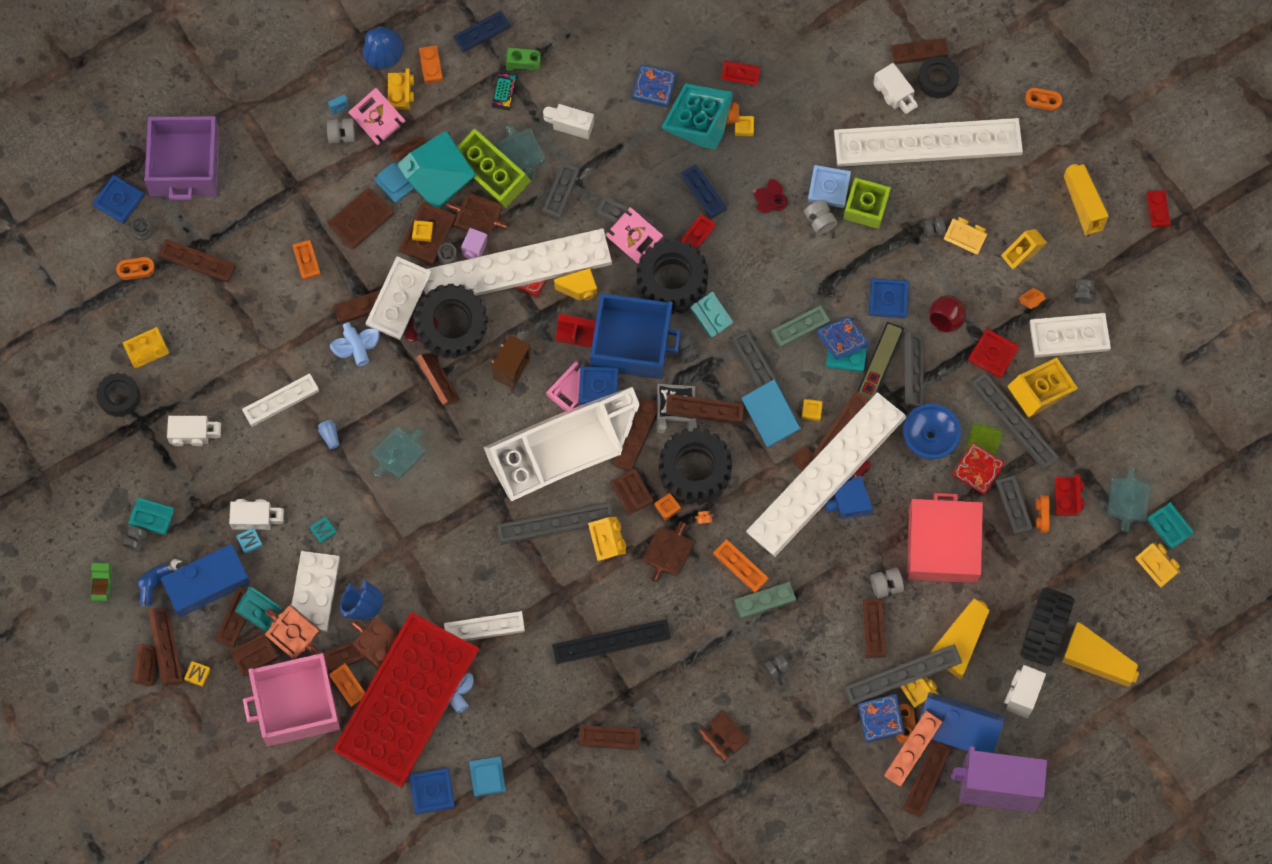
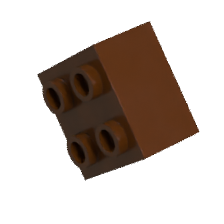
[491,335,531,389]

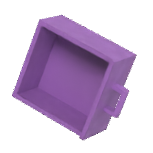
[144,116,220,200]
[951,746,1047,812]

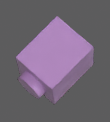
[461,228,488,259]

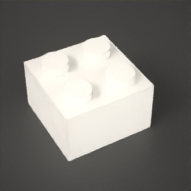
[1004,665,1046,719]

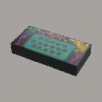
[492,72,517,111]

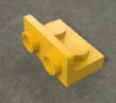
[388,69,414,110]
[944,217,988,255]
[122,327,169,369]
[588,516,626,561]
[1135,543,1181,588]
[901,677,938,708]

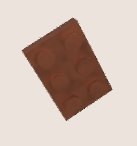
[327,187,394,250]
[399,202,457,266]

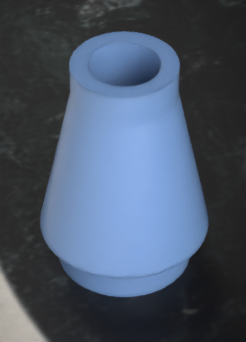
[318,420,340,450]

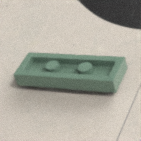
[771,305,830,348]
[734,582,796,619]

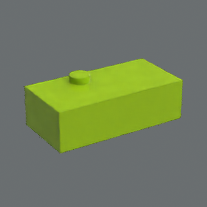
[458,128,531,208]

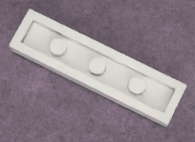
[242,374,319,427]
[444,611,525,641]

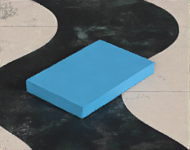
[741,379,801,448]

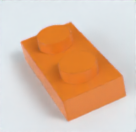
[419,45,443,84]
[292,240,321,281]
[329,663,365,707]

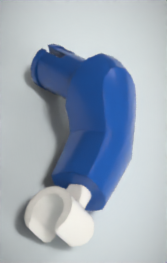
[137,559,182,606]

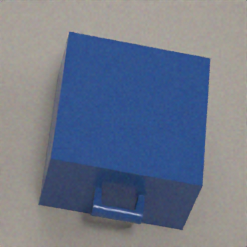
[590,293,681,379]

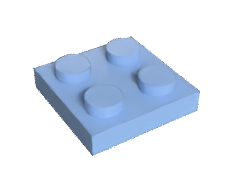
[808,165,851,208]

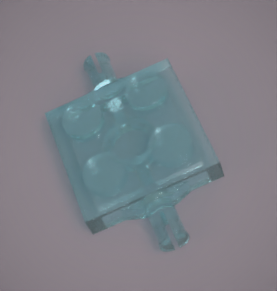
[497,123,546,180]
[371,426,425,480]
[1107,468,1150,532]

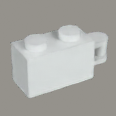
[873,63,918,114]
[543,104,594,140]
[167,416,221,446]
[229,499,284,530]

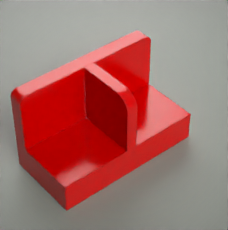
[555,314,596,348]

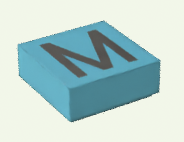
[236,528,262,554]

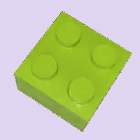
[843,178,891,229]

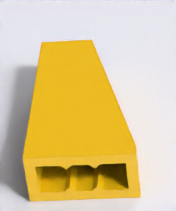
[1064,164,1109,236]
[930,599,989,680]
[1062,622,1139,687]

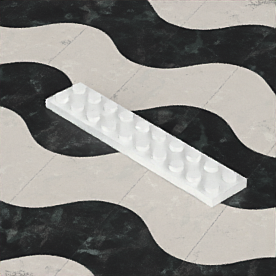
[834,118,1023,167]
[424,229,612,296]
[746,393,906,557]

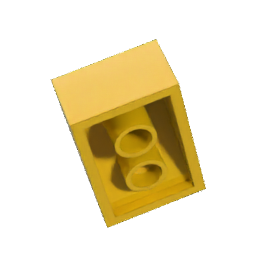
[1007,358,1078,417]

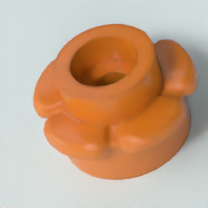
[695,511,714,524]

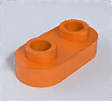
[1025,88,1062,111]
[116,257,155,280]
[1035,495,1050,533]
[896,704,916,744]

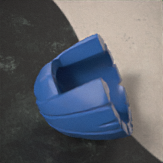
[363,26,404,69]
[339,581,384,620]

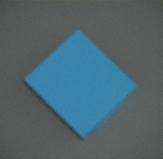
[374,162,415,204]
[469,756,506,797]

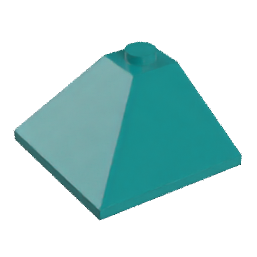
[661,83,733,150]
[397,131,476,208]

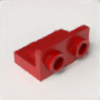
[1054,474,1084,516]

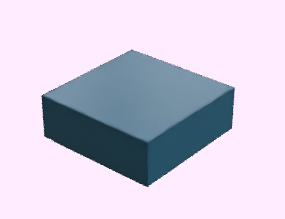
[328,94,349,115]

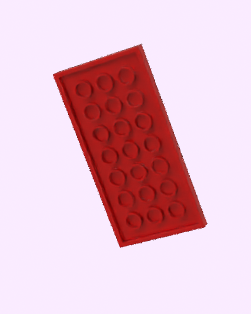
[333,612,480,788]

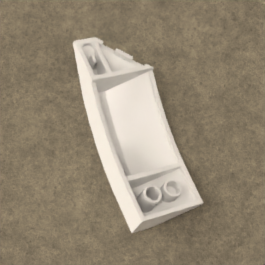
[483,387,640,501]

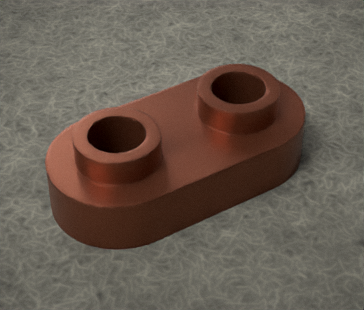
[391,136,426,162]

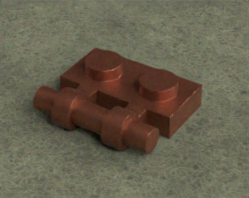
[698,710,749,761]

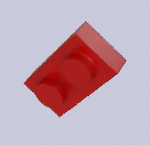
[721,60,761,86]
[1146,190,1171,229]
[681,214,716,249]

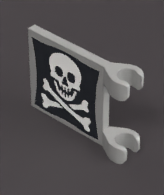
[657,384,697,434]

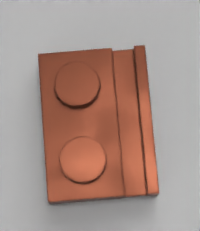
[610,469,653,516]
[230,633,278,677]

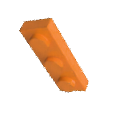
[713,539,769,593]

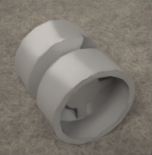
[327,118,355,144]
[804,200,838,235]
[870,568,904,599]

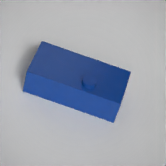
[161,544,251,618]
[919,692,1005,753]

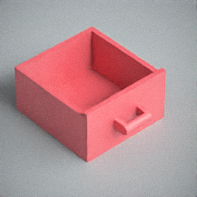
[907,493,983,583]

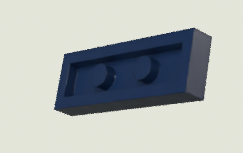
[453,11,510,53]
[680,164,727,219]

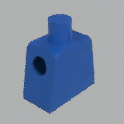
[824,476,873,519]

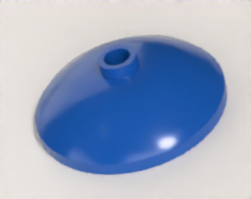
[903,404,961,459]

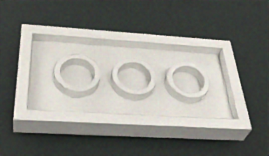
[366,257,431,340]
[1029,313,1111,358]
[292,551,340,633]

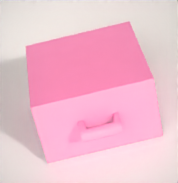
[243,653,341,747]

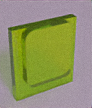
[965,424,1003,456]

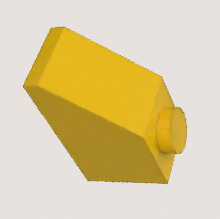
[1001,229,1047,270]
[554,268,597,301]

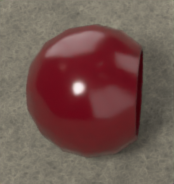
[929,295,966,333]

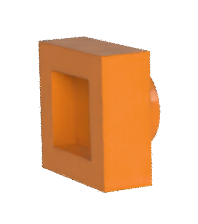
[726,102,739,125]
[1019,288,1045,309]
[654,493,681,521]

